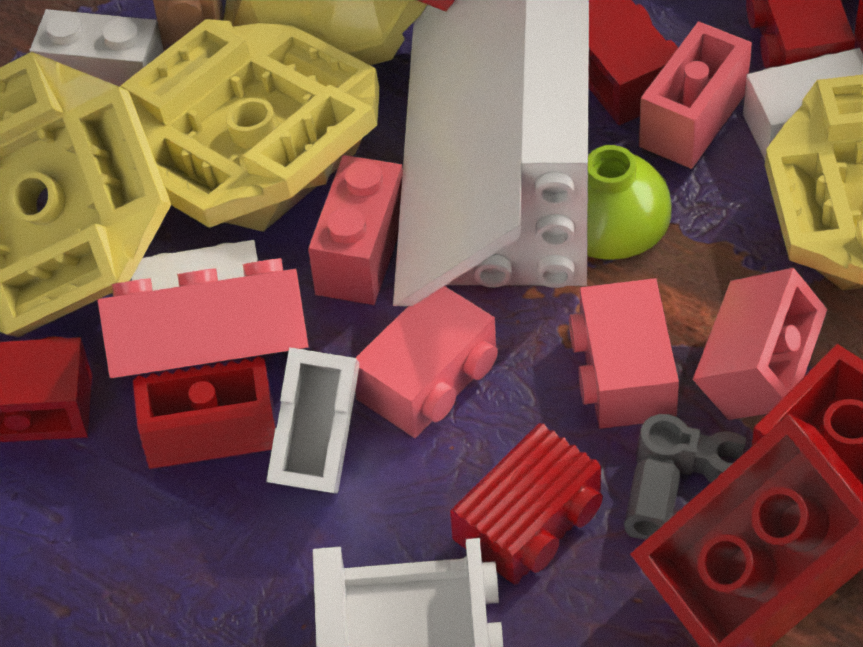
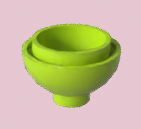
[587,145,672,260]

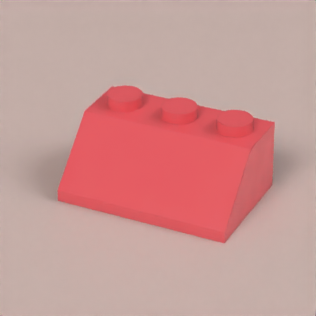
[97,258,309,378]

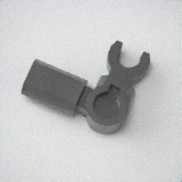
[624,414,746,540]

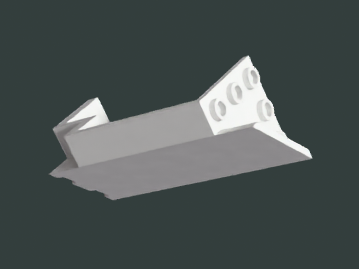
[393,0,589,306]

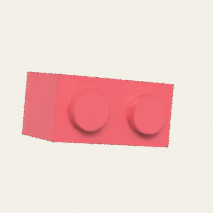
[639,21,752,169]
[308,155,403,305]
[693,268,828,420]
[569,278,679,429]
[355,286,498,438]

